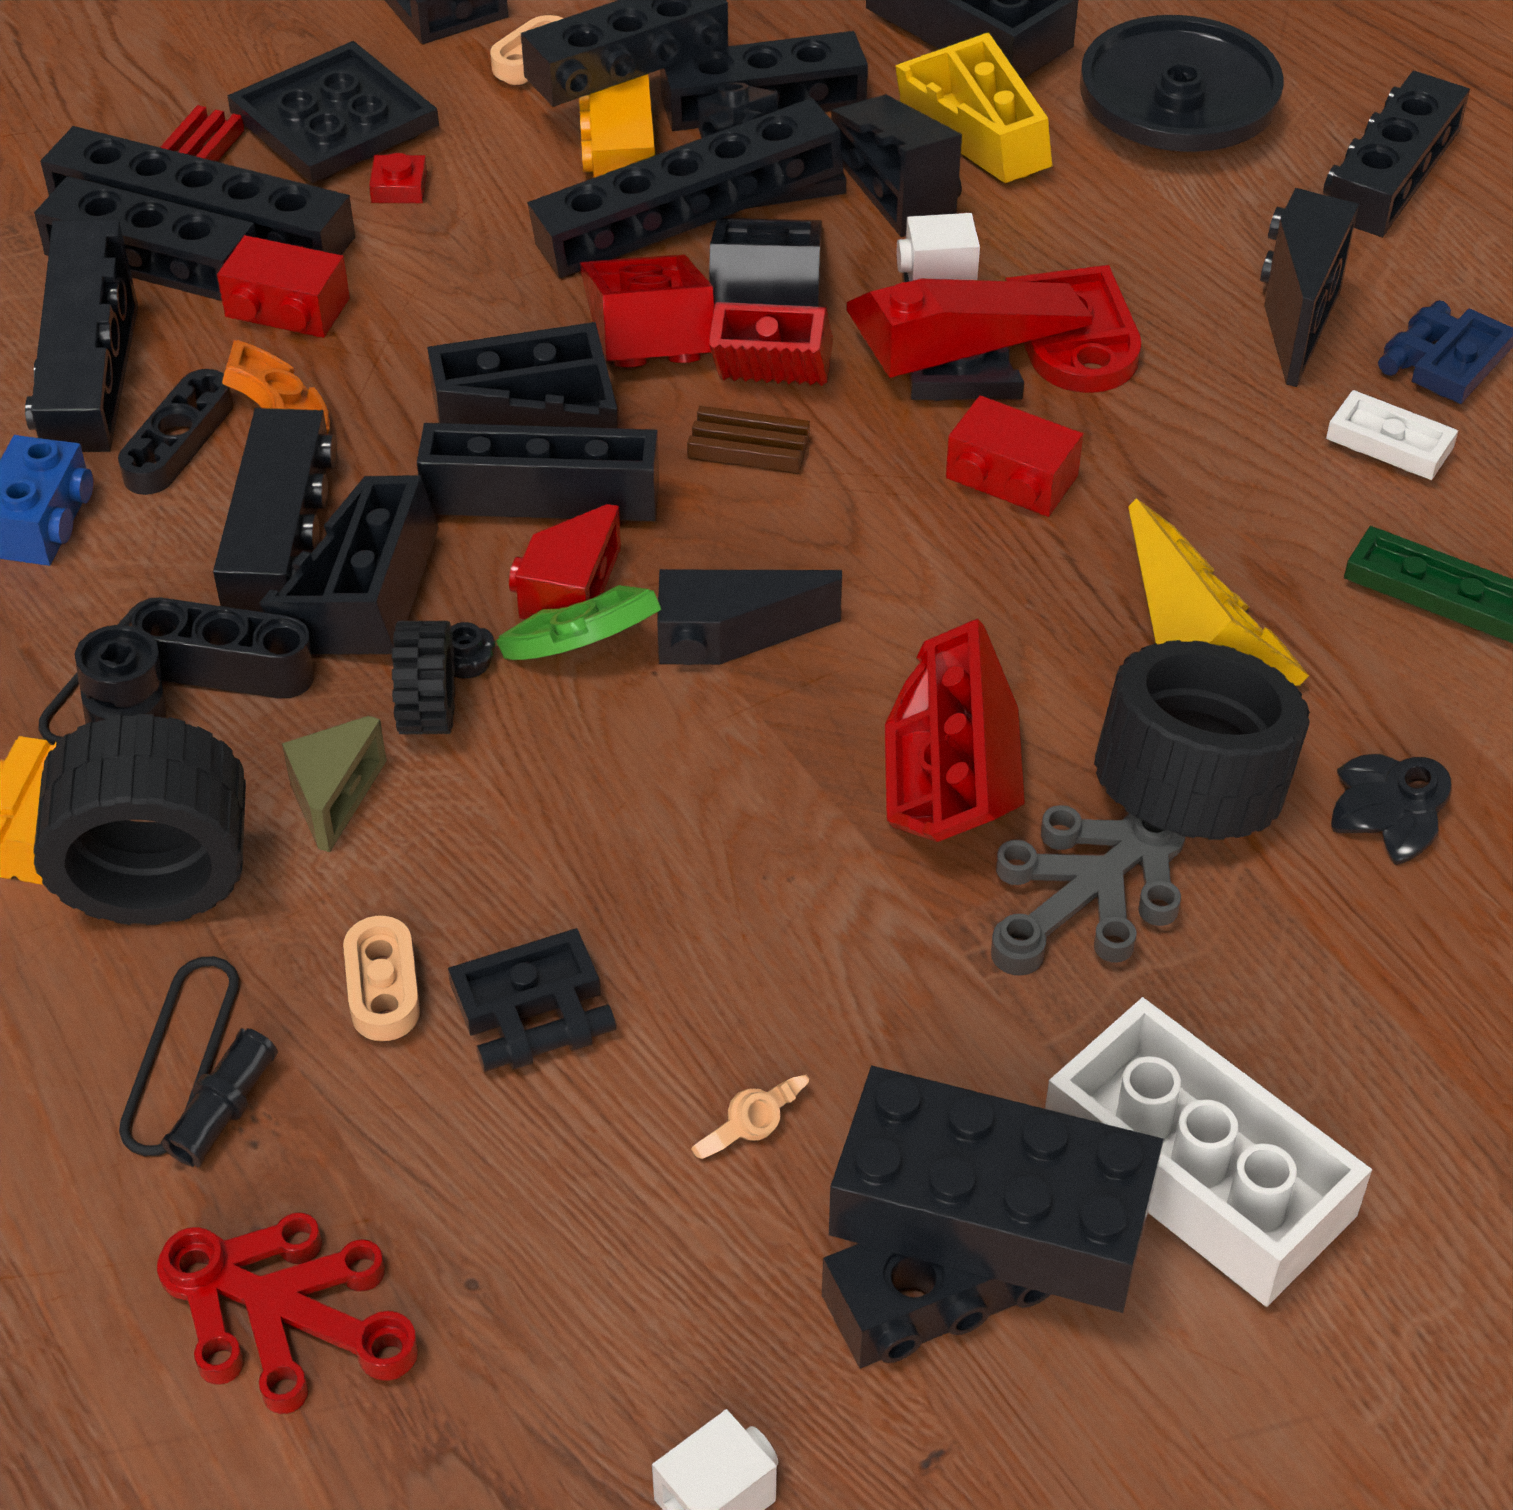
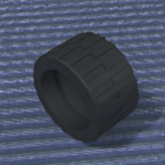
[1094,640,1310,840]
[34,714,246,925]

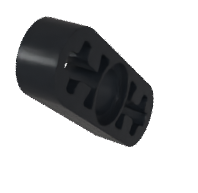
[118,369,233,495]

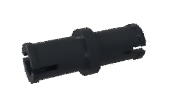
[161,1028,278,1167]

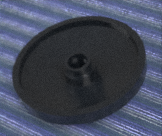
[1080,15,1284,152]

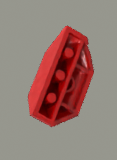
[885,618,1025,842]

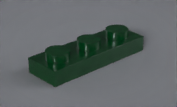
[1344,526,1513,643]

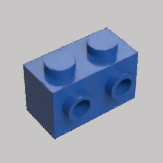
[0,435,93,566]

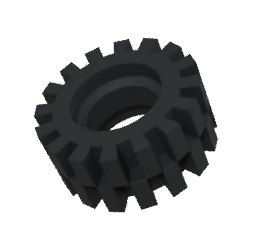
[392,621,455,734]

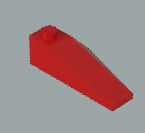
[846,278,1093,378]

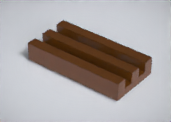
[687,406,810,473]

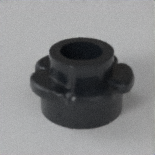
[451,622,495,679]

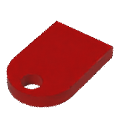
[1005,265,1141,393]

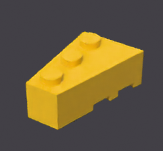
[895,32,1052,183]

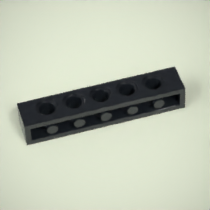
[527,98,844,279]
[40,126,355,255]

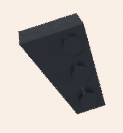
[427,322,618,428]
[259,475,439,654]

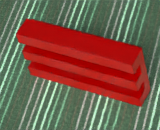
[160,105,244,162]

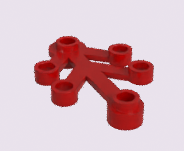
[157,1212,418,1414]

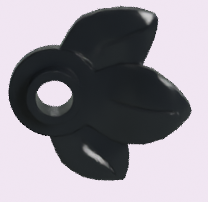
[1331,754,1452,865]

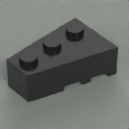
[831,94,962,237]

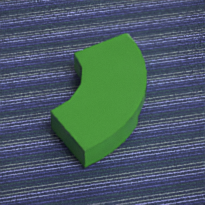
[496,585,661,660]

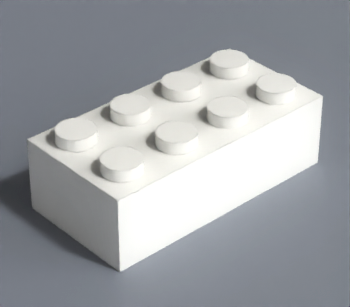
[1045,997,1372,1307]

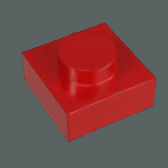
[369,153,427,203]

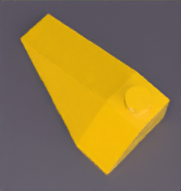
[1128,498,1309,686]

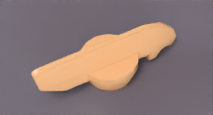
[691,1074,809,1159]

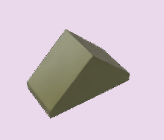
[282,716,387,852]

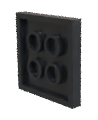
[227,41,439,183]

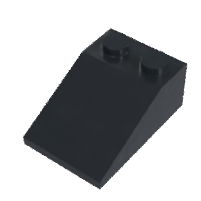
[1260,188,1359,387]
[709,218,822,307]

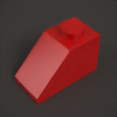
[509,504,621,619]

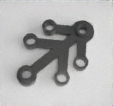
[991,805,1186,976]

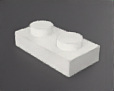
[1326,390,1459,480]

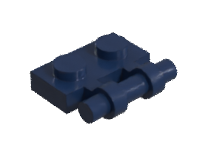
[1378,300,1513,404]

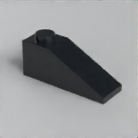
[657,569,842,665]

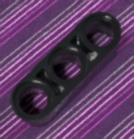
[131,598,314,698]

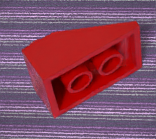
[580,254,714,367]

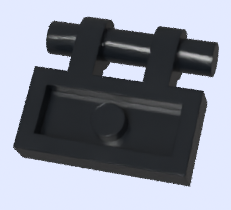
[448,928,616,1072]

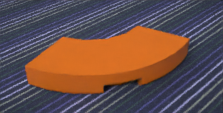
[222,340,330,434]

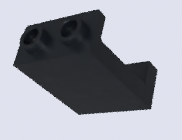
[385,0,509,45]

